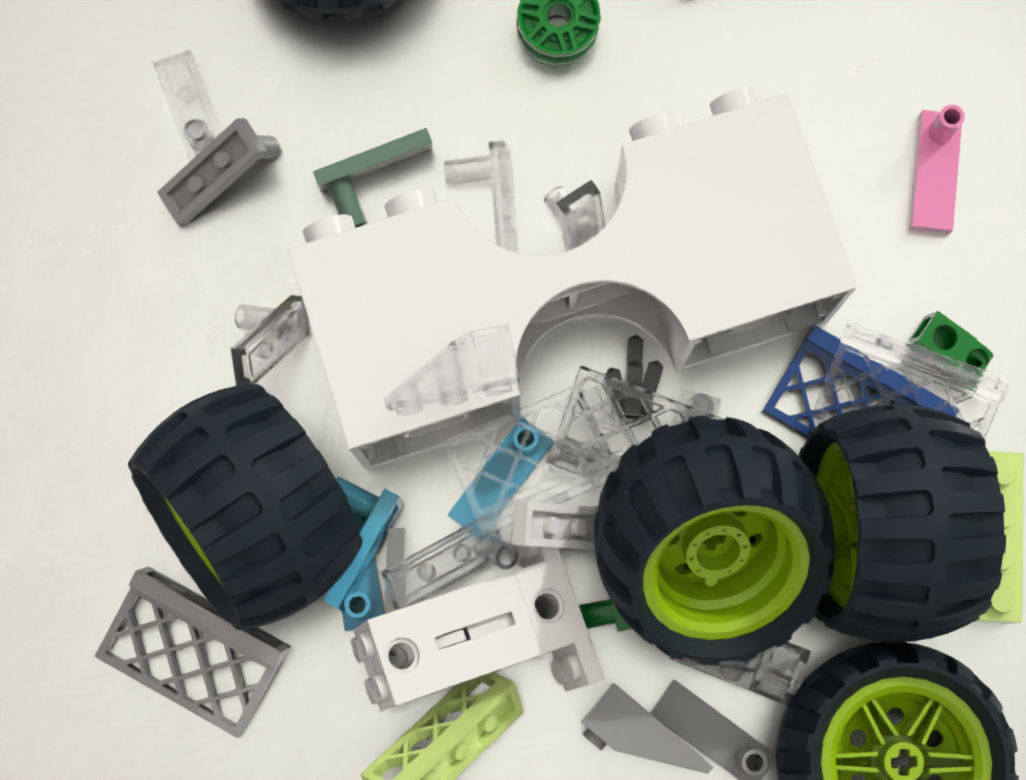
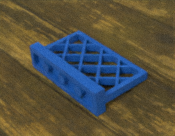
[763,325,960,435]

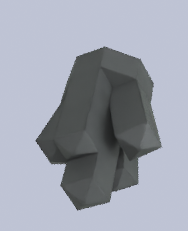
[604,335,664,420]

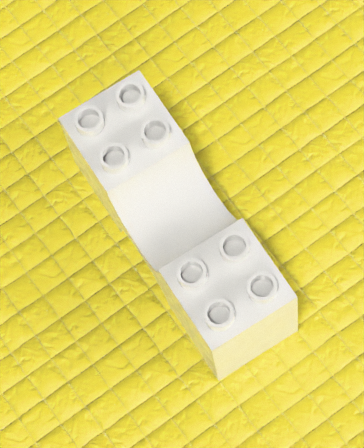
[287,86,858,469]

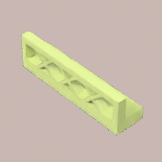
[360,672,524,780]

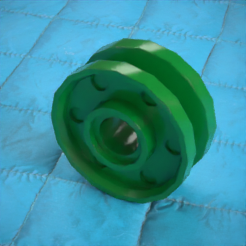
[516,0,601,66]

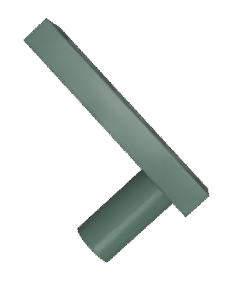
[313,128,432,228]

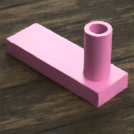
[909,105,965,234]

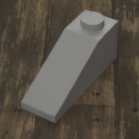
[580,683,714,774]

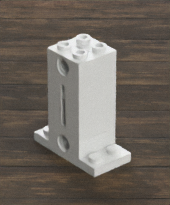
[351,533,605,712]

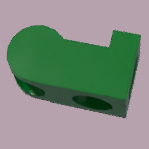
[905,311,994,384]

